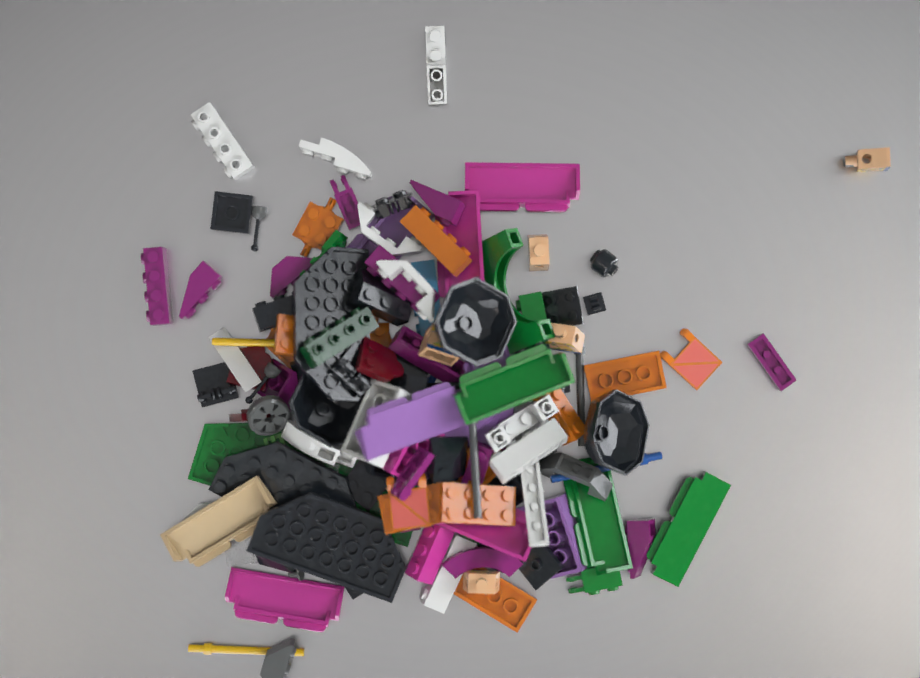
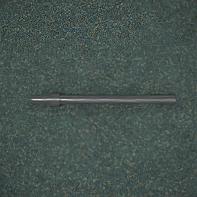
[574,331,586,446]
[469,421,482,518]

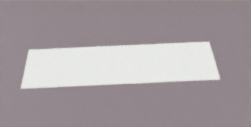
[208,327,262,393]

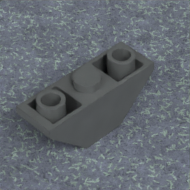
[260,638,297,678]

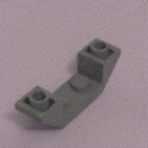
[539,453,613,502]

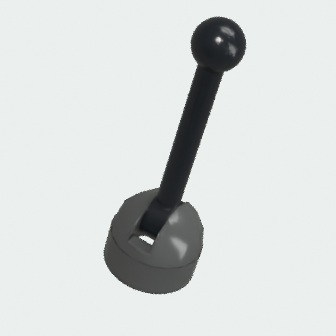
[251,205,267,252]
[245,362,281,404]

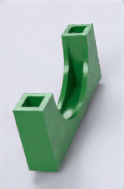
[482,228,555,354]

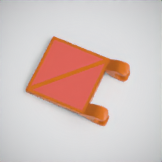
[660,328,723,390]
[386,473,431,531]

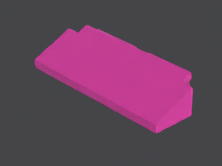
[465,162,580,212]
[434,190,484,298]
[437,508,532,562]
[225,567,345,632]

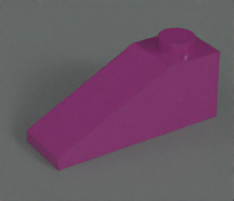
[409,180,466,226]

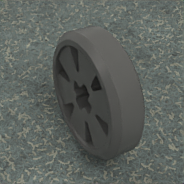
[247,395,290,436]

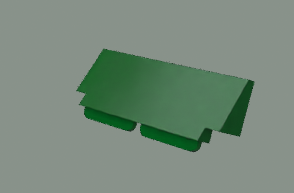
[453,344,575,426]
[563,457,633,576]
[647,471,731,587]

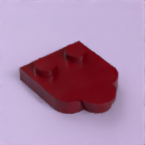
[356,336,404,383]
[227,346,273,392]

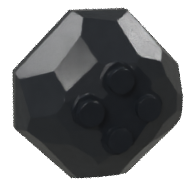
[433,277,517,366]
[289,372,362,447]
[583,389,650,476]

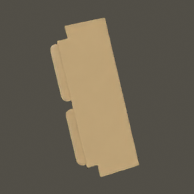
[160,476,277,567]

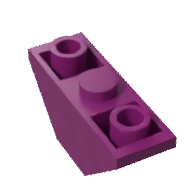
[270,256,313,299]

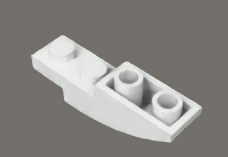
[425,26,447,105]
[299,138,372,180]
[281,420,357,468]

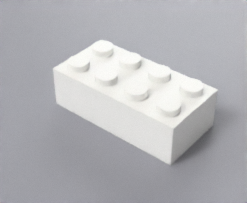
[341,379,412,468]

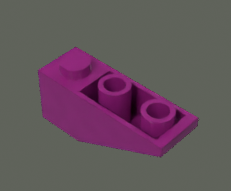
[179,261,222,320]
[625,518,656,579]

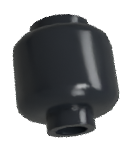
[590,249,619,278]

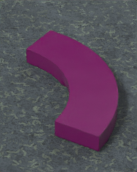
[442,547,523,579]

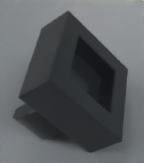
[582,292,606,316]

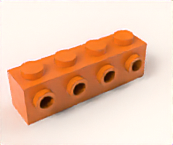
[399,205,472,277]
[532,388,585,446]

